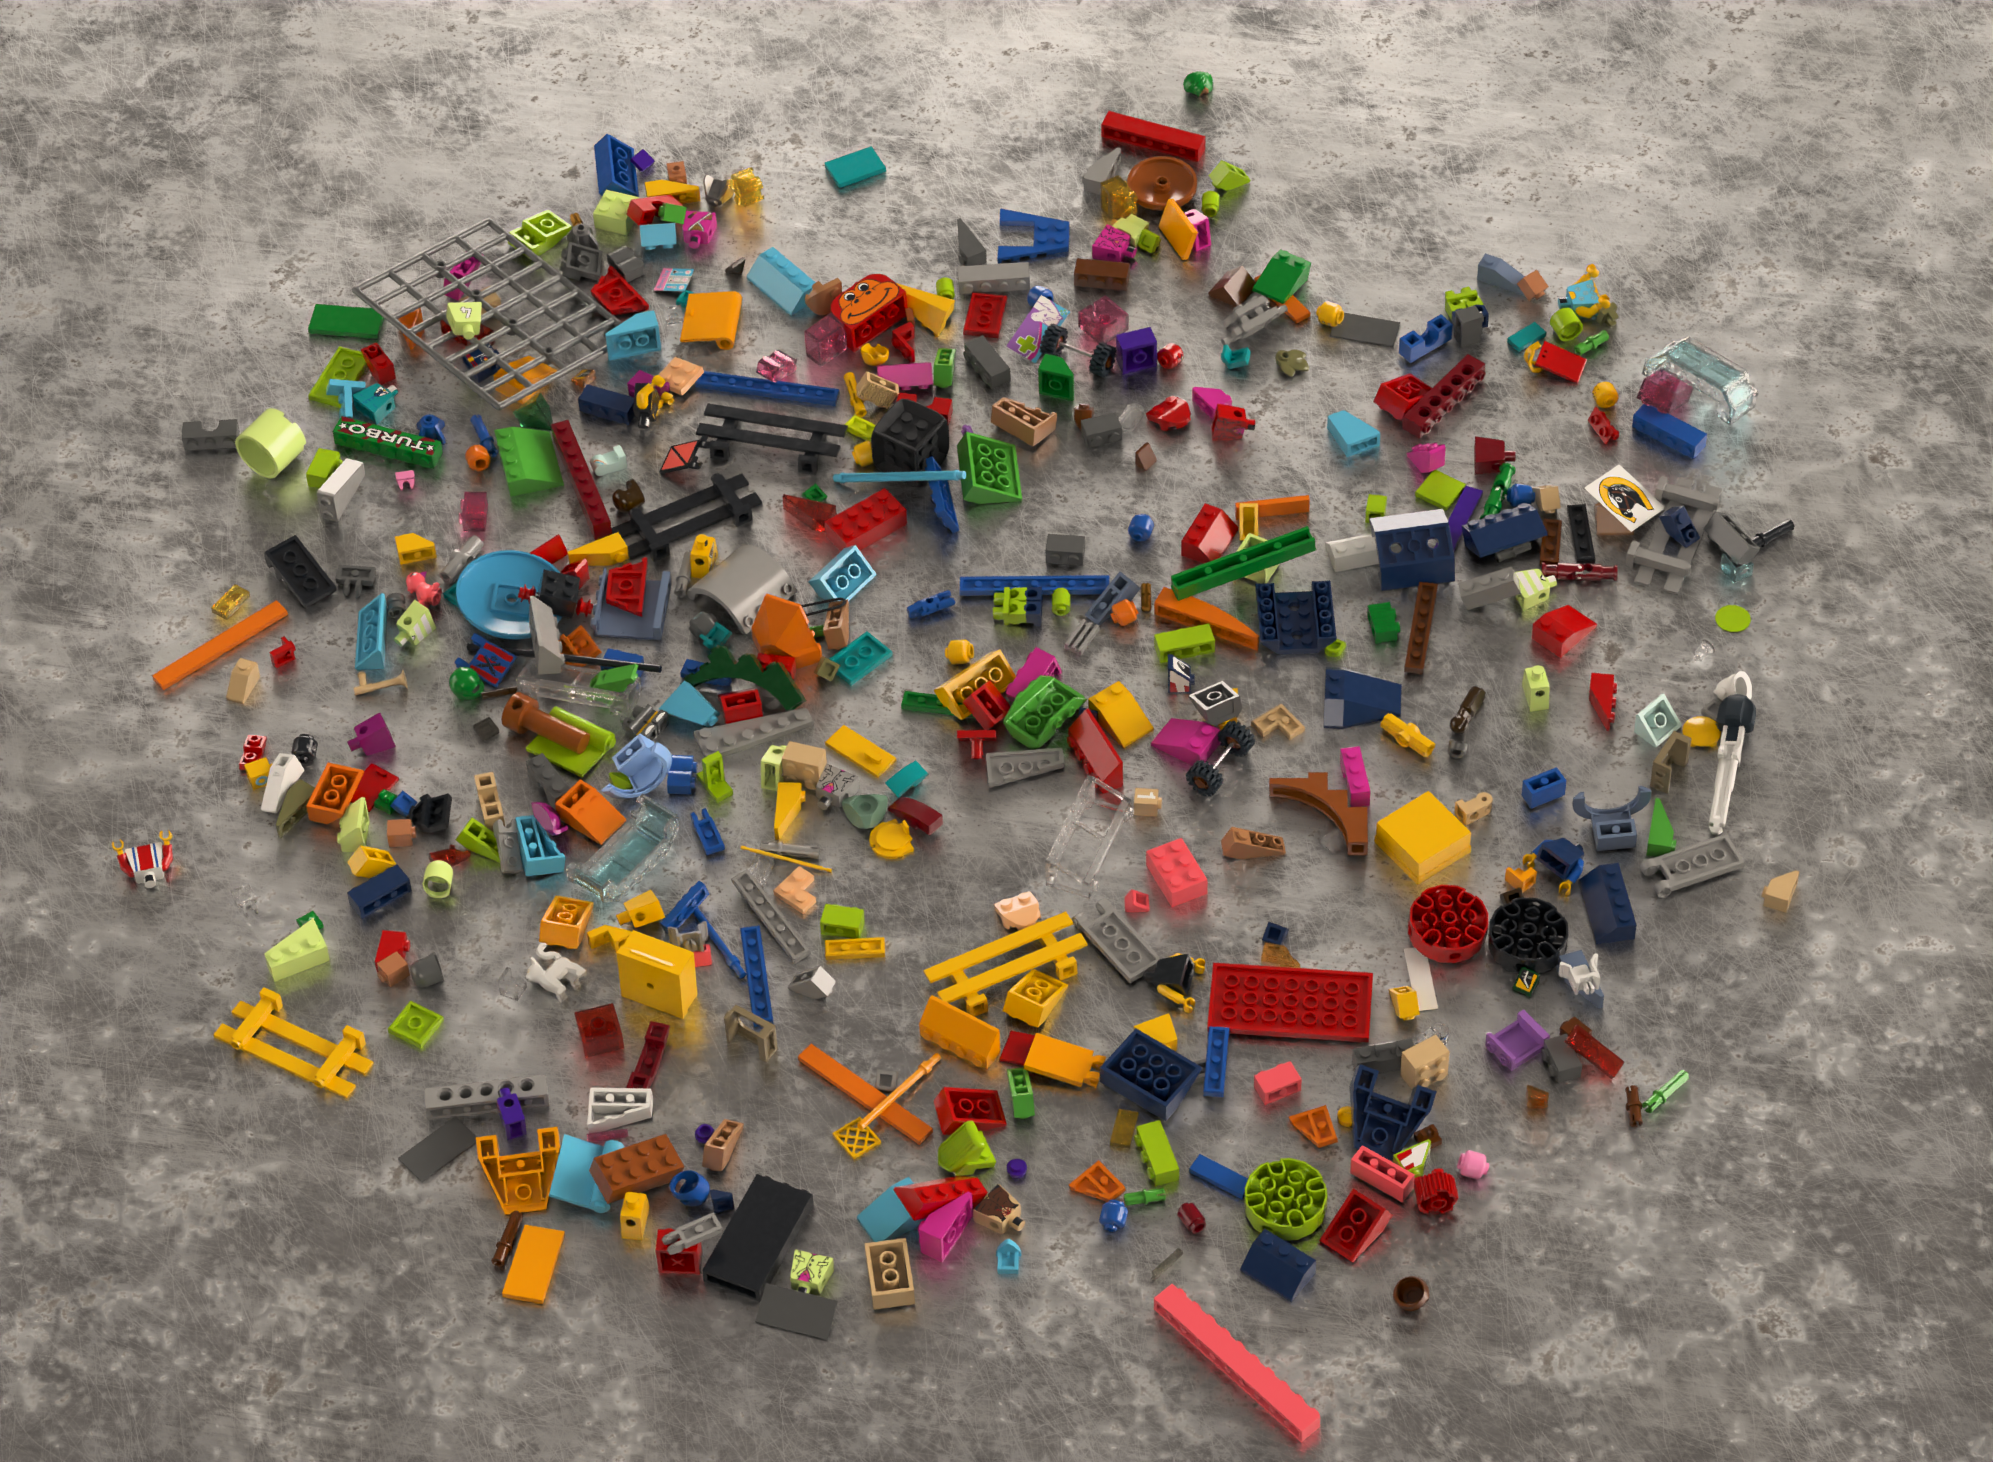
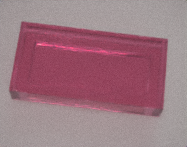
[587,1128,629,1142]

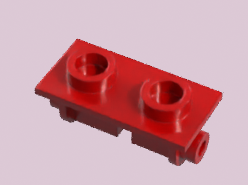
[1588,407,1619,444]

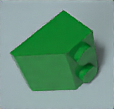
[1038,354,1074,401]

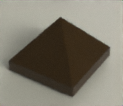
[725,257,746,275]

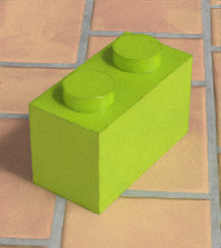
[306,448,343,488]
[820,904,865,939]

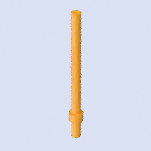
[857,1053,941,1130]

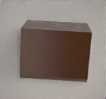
[1208,265,1256,307]

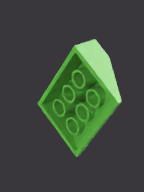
[494,427,564,497]
[957,432,1022,504]

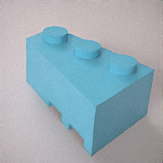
[515,815,566,876]

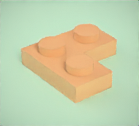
[773,866,816,914]

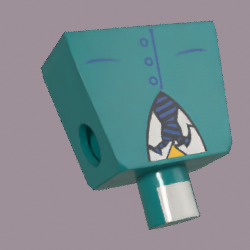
[352,383,398,425]

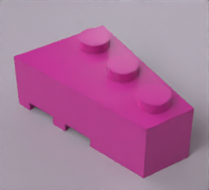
[1006,647,1062,702]

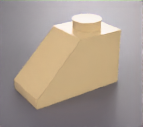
[1532,485,1561,514]
[226,658,260,704]
[1761,870,1800,913]

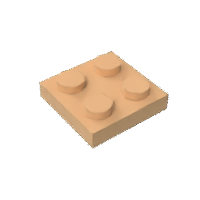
[659,357,704,396]

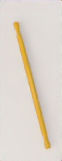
[741,845,832,873]

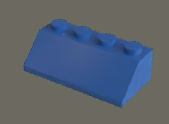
[594,134,639,197]

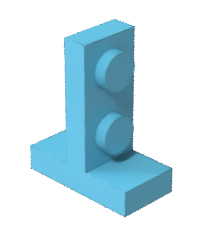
[326,379,366,419]

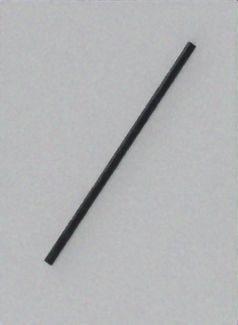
[467,643,662,673]

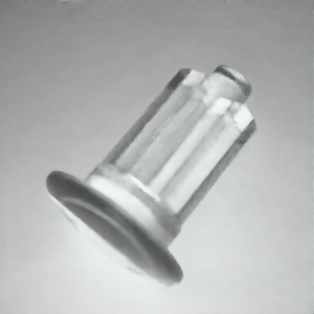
[1693,639,1715,662]

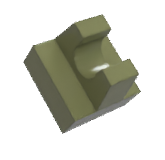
[1596,302,1619,328]
[814,656,840,682]

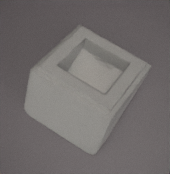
[875,1069,898,1092]

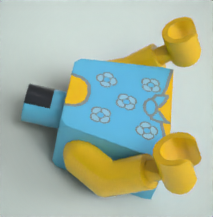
[1558,264,1610,318]

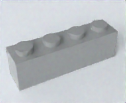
[958,262,1030,294]

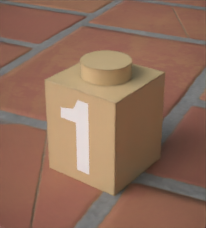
[1134,788,1162,817]

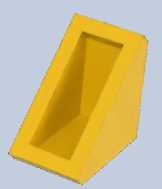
[1239,503,1258,540]

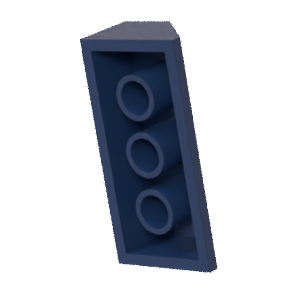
[1462,503,1548,558]
[1578,862,1637,944]

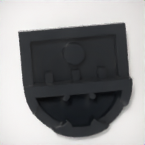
[409,793,452,833]

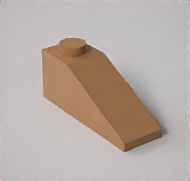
[823,599,849,650]
[702,1119,744,1171]

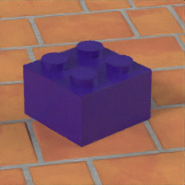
[1116,327,1157,375]

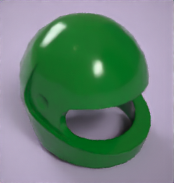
[449,667,484,701]

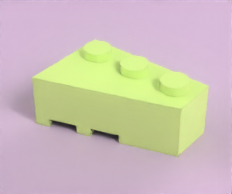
[264,919,330,982]

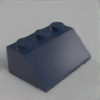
[1240,1229,1316,1302]

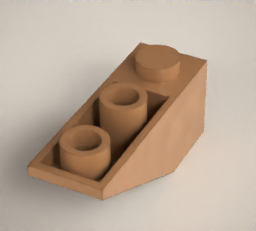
[1221,827,1286,859]

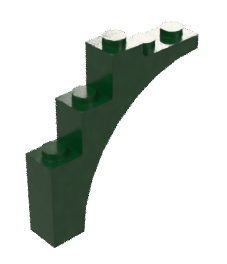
[680,645,807,711]

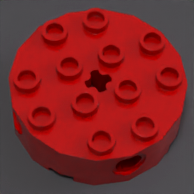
[1408,884,1488,963]

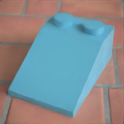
[605,310,661,361]
[857,1177,926,1242]

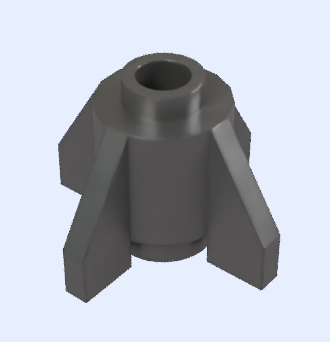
[703,174,734,207]
[566,224,600,250]

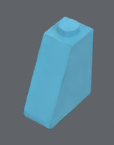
[1327,410,1380,457]
[659,681,721,728]

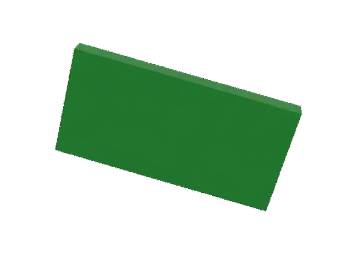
[308,304,384,339]

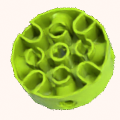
[1244,1158,1328,1241]

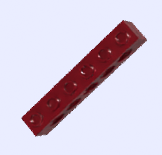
[1402,354,1486,439]

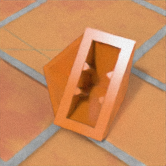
[398,307,425,350]

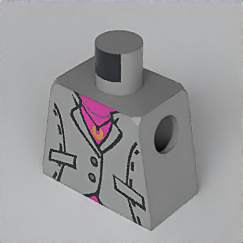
[816,764,860,810]

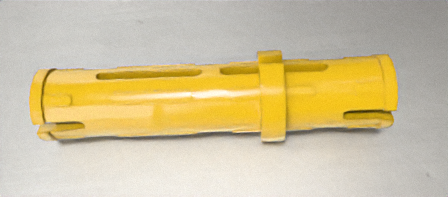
[843,372,867,417]

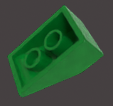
[1252,249,1311,304]

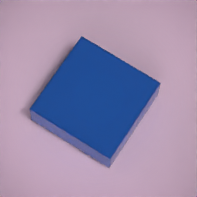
[390,790,418,818]

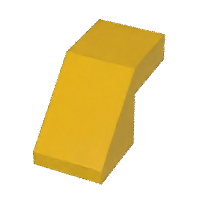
[587,925,631,953]

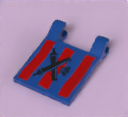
[454,633,517,688]

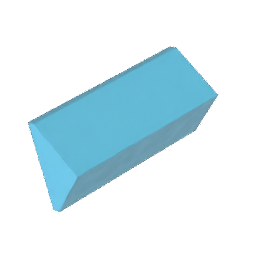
[355,593,388,670]

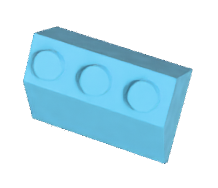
[808,545,877,603]

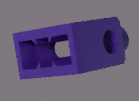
[497,1088,527,1140]

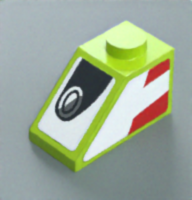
[1393,1139,1431,1179]

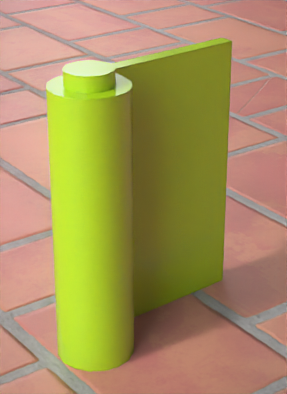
[526,706,616,778]

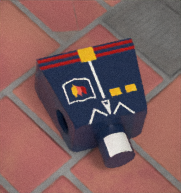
[462,343,505,383]

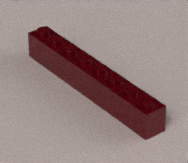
[551,420,612,540]

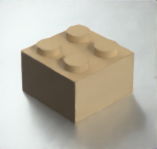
[782,741,827,790]
[1400,1035,1450,1090]

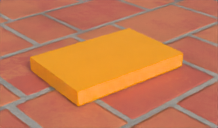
[1158,199,1198,260]

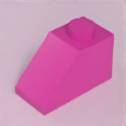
[1192,387,1232,420]

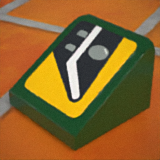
[1512,967,1540,997]

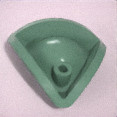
[842,794,888,829]

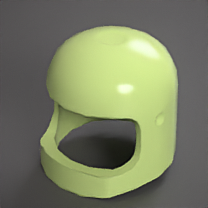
[422,860,453,898]

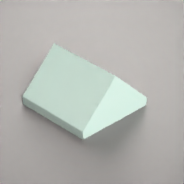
[1634,694,1682,747]

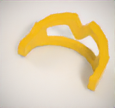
[1523,341,1544,373]

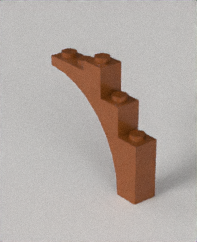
[1269,772,1368,855]

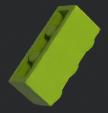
[1154,624,1215,663]
[1134,1120,1179,1186]

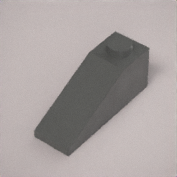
[957,218,987,266]

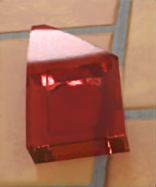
[429,844,471,867]

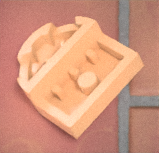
[994,892,1041,931]

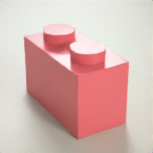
[1254,1061,1302,1105]

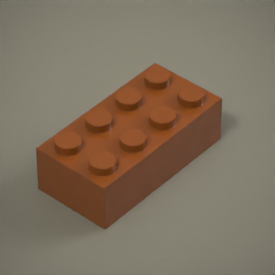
[589,1134,685,1204]

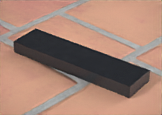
[1567,504,1596,564]

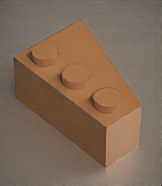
[991,397,1057,447]

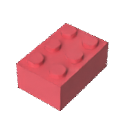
[1146,838,1208,908]

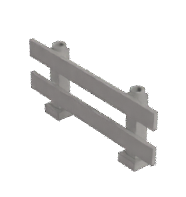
[1625,476,1722,595]

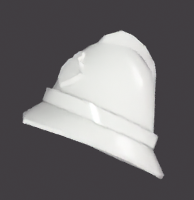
[1713,671,1752,701]

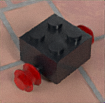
[518,569,594,619]

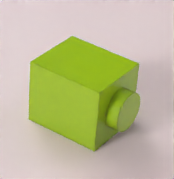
[1365,494,1387,523]

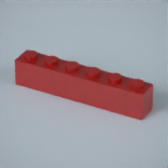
[1101,111,1206,162]

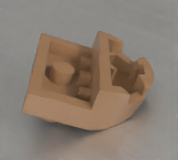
[805,278,842,315]

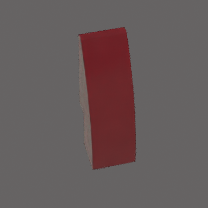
[888,796,943,836]

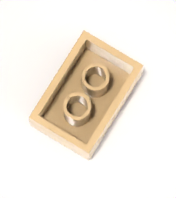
[864,1238,915,1310]

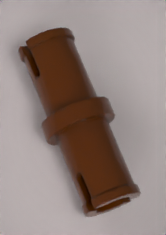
[1625,1085,1643,1127]

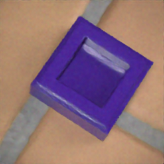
[630,149,655,173]

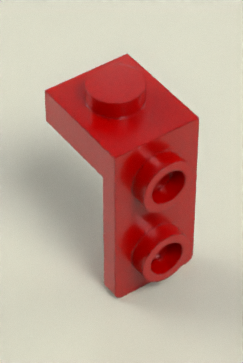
[891,322,915,363]

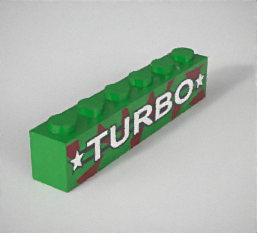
[332,416,443,469]

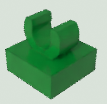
[374,789,398,815]

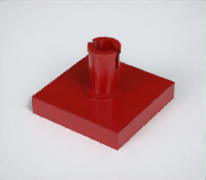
[957,730,997,759]

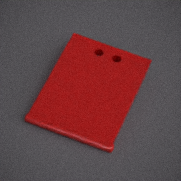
[1535,341,1587,384]
[350,763,399,812]
[999,1030,1035,1066]

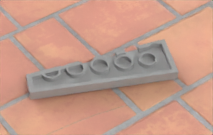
[693,708,814,758]

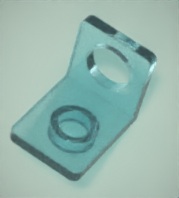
[1720,554,1754,583]

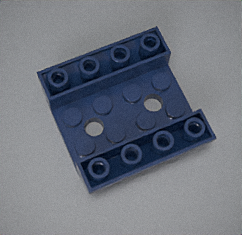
[1369,509,1455,591]
[1255,580,1337,655]

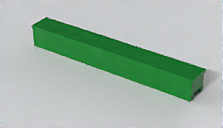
[1171,526,1316,601]

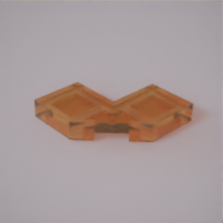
[1261,942,1300,968]

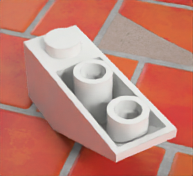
[261,753,304,813]

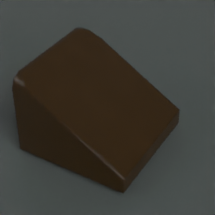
[1499,887,1524,905]

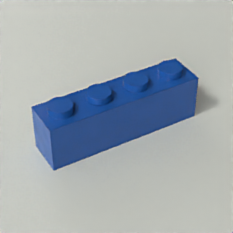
[1632,402,1707,459]

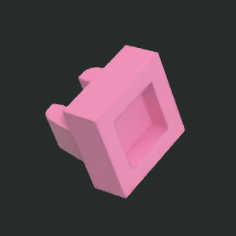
[395,470,415,491]

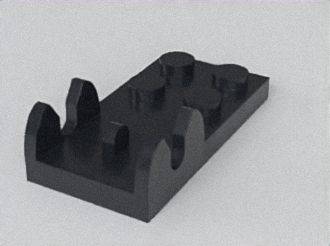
[264,535,337,608]

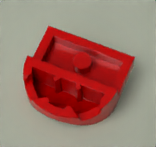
[1146,395,1191,431]

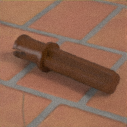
[491,1210,523,1267]

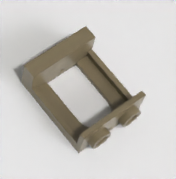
[1650,731,1691,794]
[724,1004,778,1062]

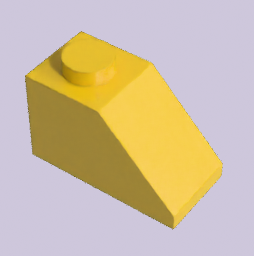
[395,533,437,565]
[347,845,397,878]
[1388,986,1420,1020]

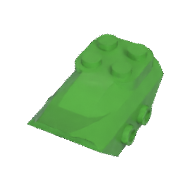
[1003,675,1088,749]

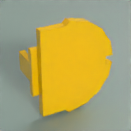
[869,819,914,859]

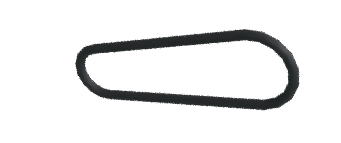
[801,598,846,616]

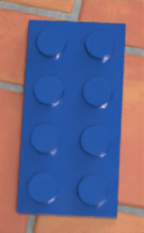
[925,456,960,533]

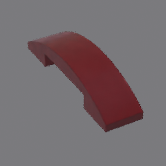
[626,1021,670,1089]

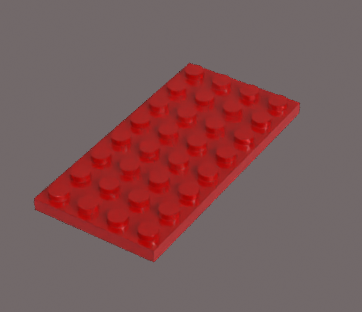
[1207,962,1373,1043]

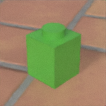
[658,203,687,224]

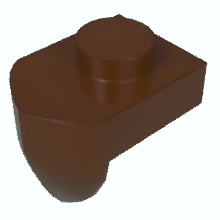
[1074,403,1094,430]

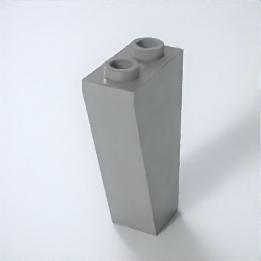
[317,458,365,521]

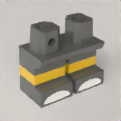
[622,704,669,742]

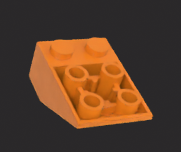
[555,779,626,845]

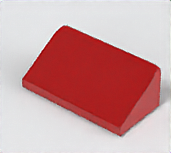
[530,534,568,564]

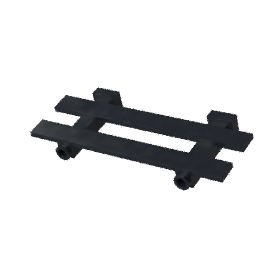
[696,403,848,475]
[612,473,762,562]

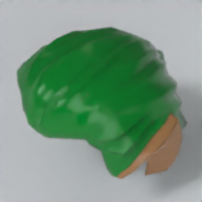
[1183,71,1213,97]

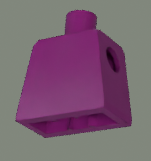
[347,713,396,756]

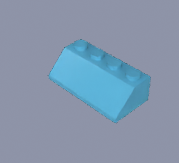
[747,247,816,316]

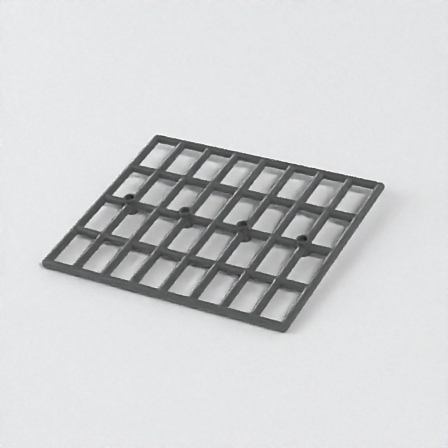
[352,218,622,411]

